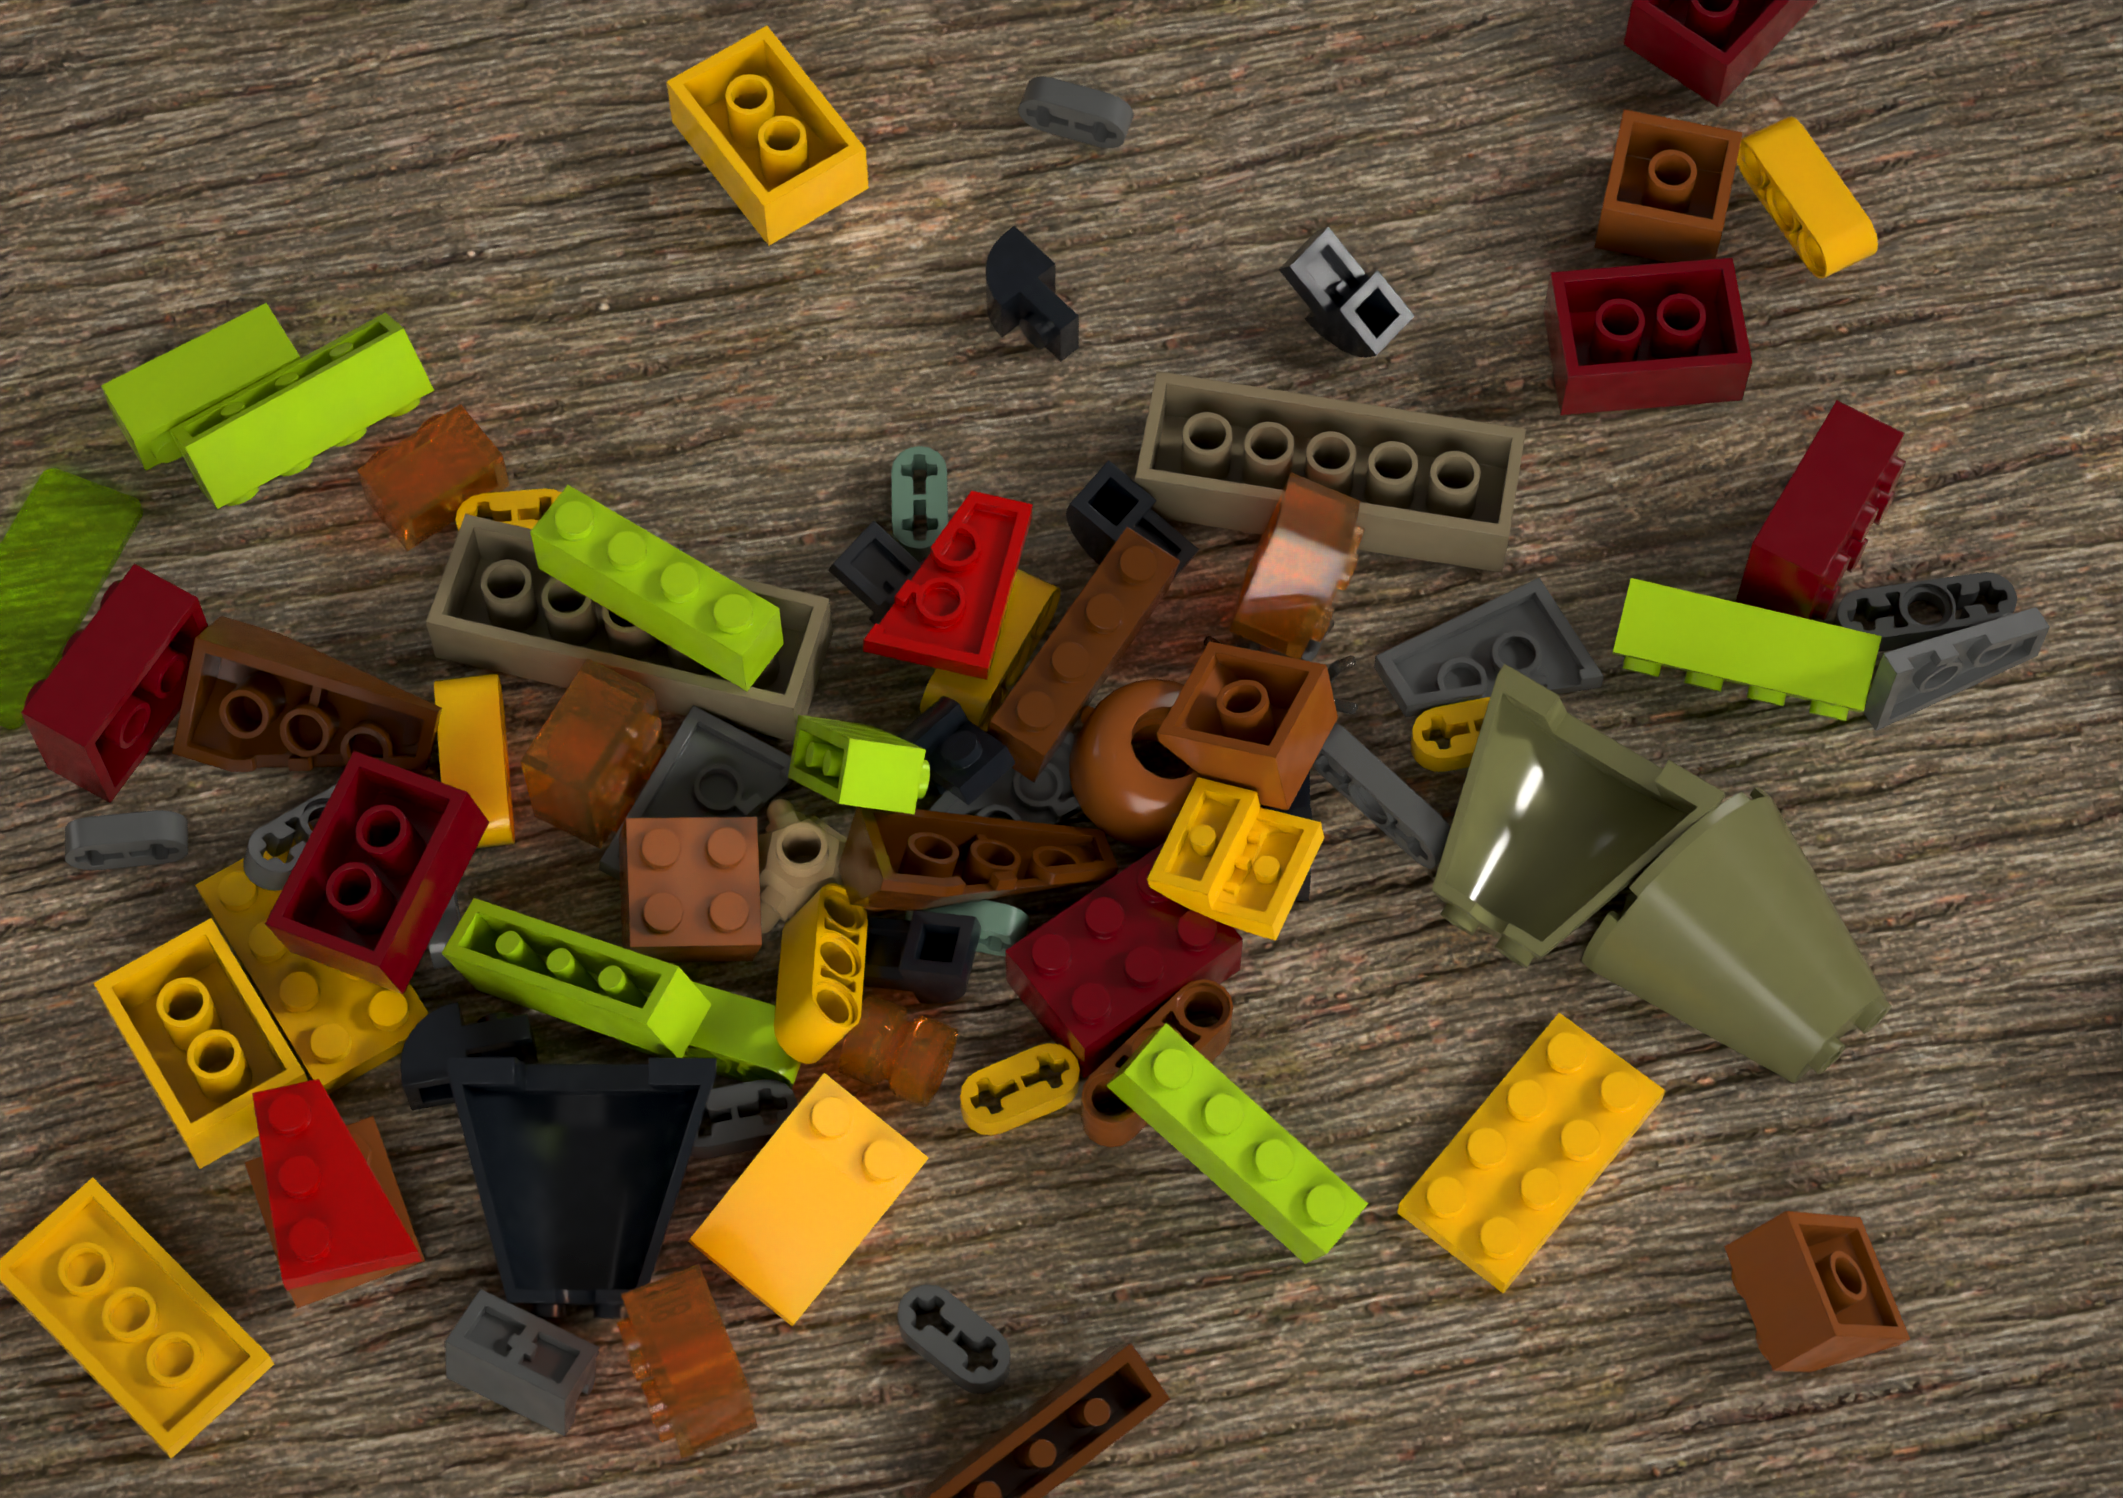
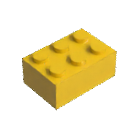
[666,25,869,246]
[93,918,308,1169]

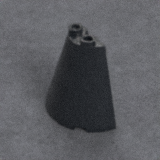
[447,1057,717,1319]

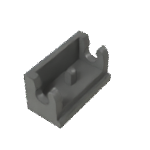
[445,1289,599,1436]

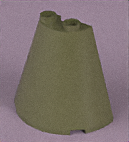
[1432,664,1725,968]
[1581,787,1891,1083]

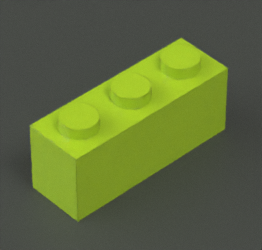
[101,303,300,471]
[788,715,930,815]

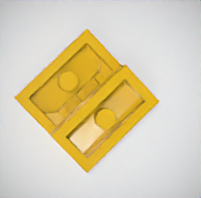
[1147,777,1324,941]

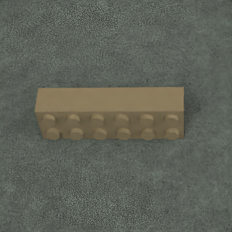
[1135,371,1526,573]
[426,514,833,742]

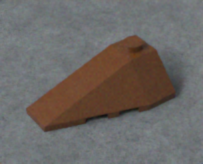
[172,616,442,772]
[838,807,1118,911]

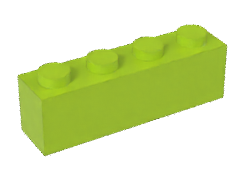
[169,312,434,509]
[530,485,784,692]
[1612,578,1882,721]
[442,898,712,1058]
[1105,1023,1368,1264]

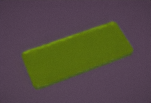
[0,468,143,729]

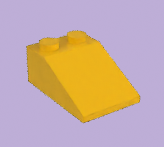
[688,1073,929,1327]

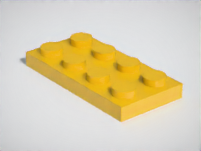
[195,822,429,1094]
[1397,1013,1665,1293]
[0,1177,274,1459]

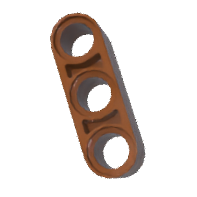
[1081,979,1233,1147]

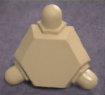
[758,799,847,934]

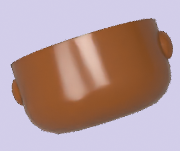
[1069,679,1205,849]

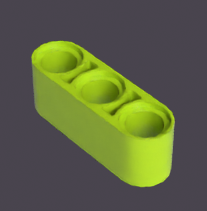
[615,982,801,1089]

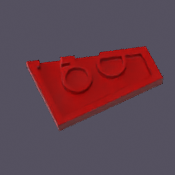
[863,491,1033,680]
[252,1079,422,1290]

